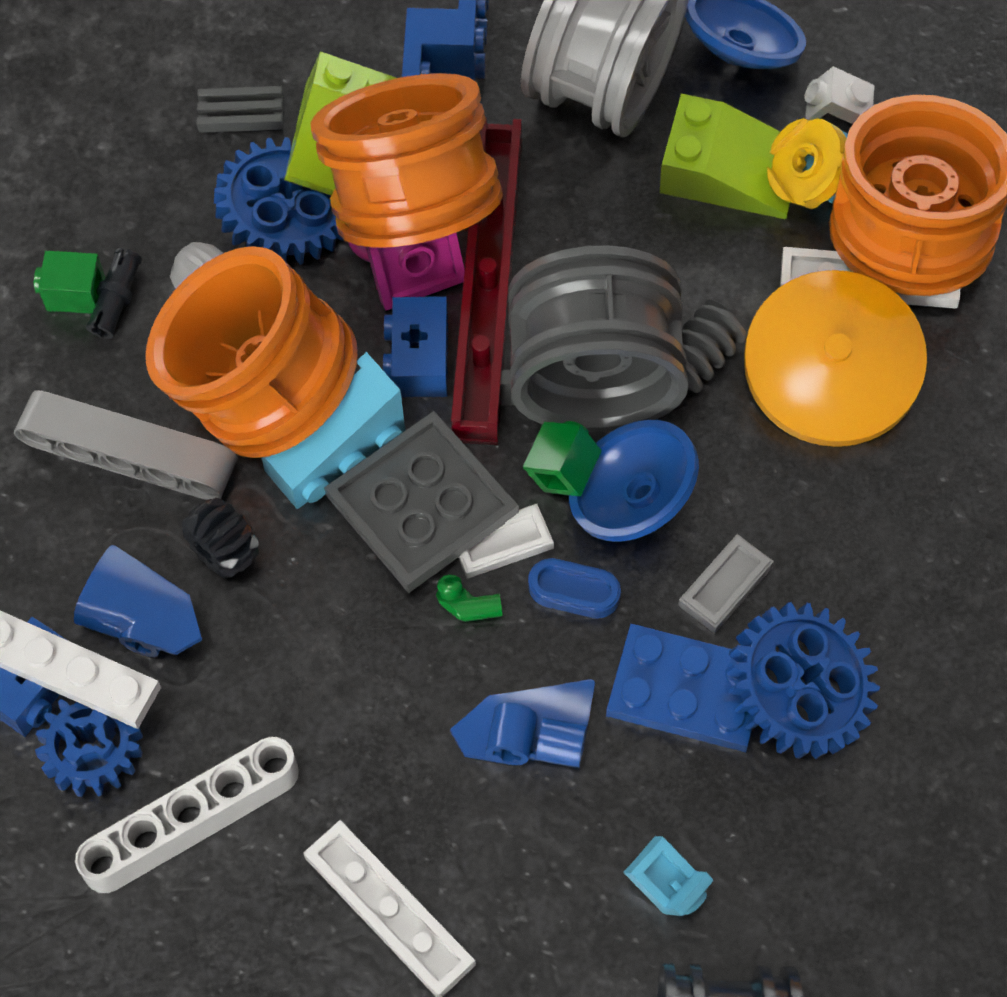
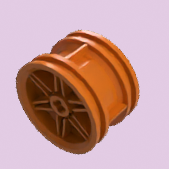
[829,95,1007,296]

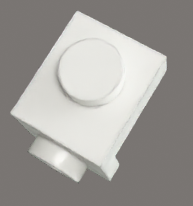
[805,66,874,124]

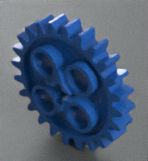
[214,137,344,264]
[726,602,880,759]

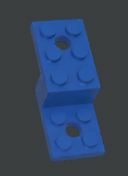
[402,0,489,82]

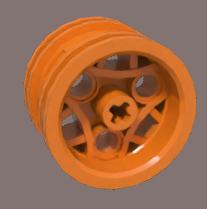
[310,73,503,248]

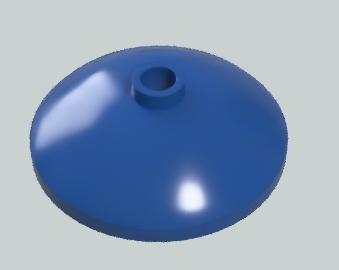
[685,0,806,69]
[569,420,699,542]

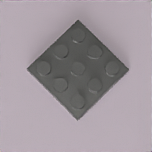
[324,411,519,593]

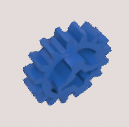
[35,699,143,797]

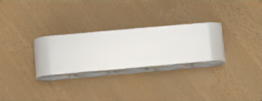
[75,737,299,893]

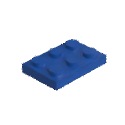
[606,624,767,753]

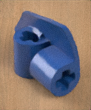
[74,545,202,657]
[450,679,595,768]

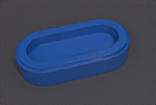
[528,558,621,618]

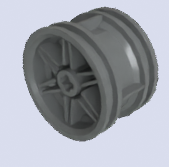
[508,245,688,432]

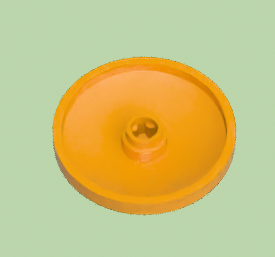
[744,270,927,447]

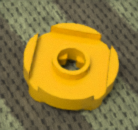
[767,118,847,209]

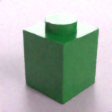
[34,250,105,314]
[523,421,602,497]

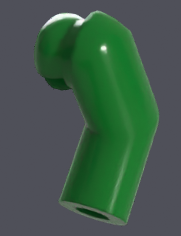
[436,575,503,622]

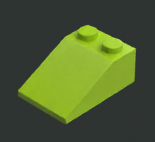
[284,51,396,195]
[660,94,790,219]

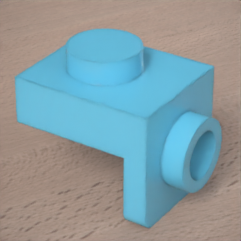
[623,836,713,916]

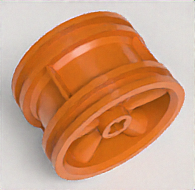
[146,246,357,458]

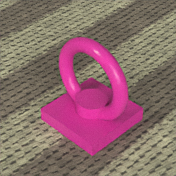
[348,233,465,311]

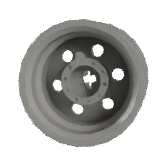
[521,0,689,137]

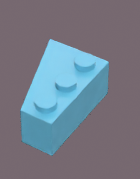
[261,352,406,509]

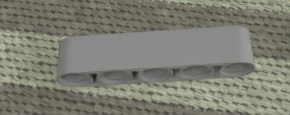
[14,390,238,500]

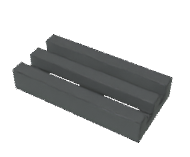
[197,86,283,133]

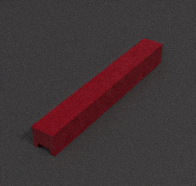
[451,117,522,445]

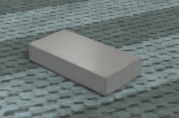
[678,534,774,634]

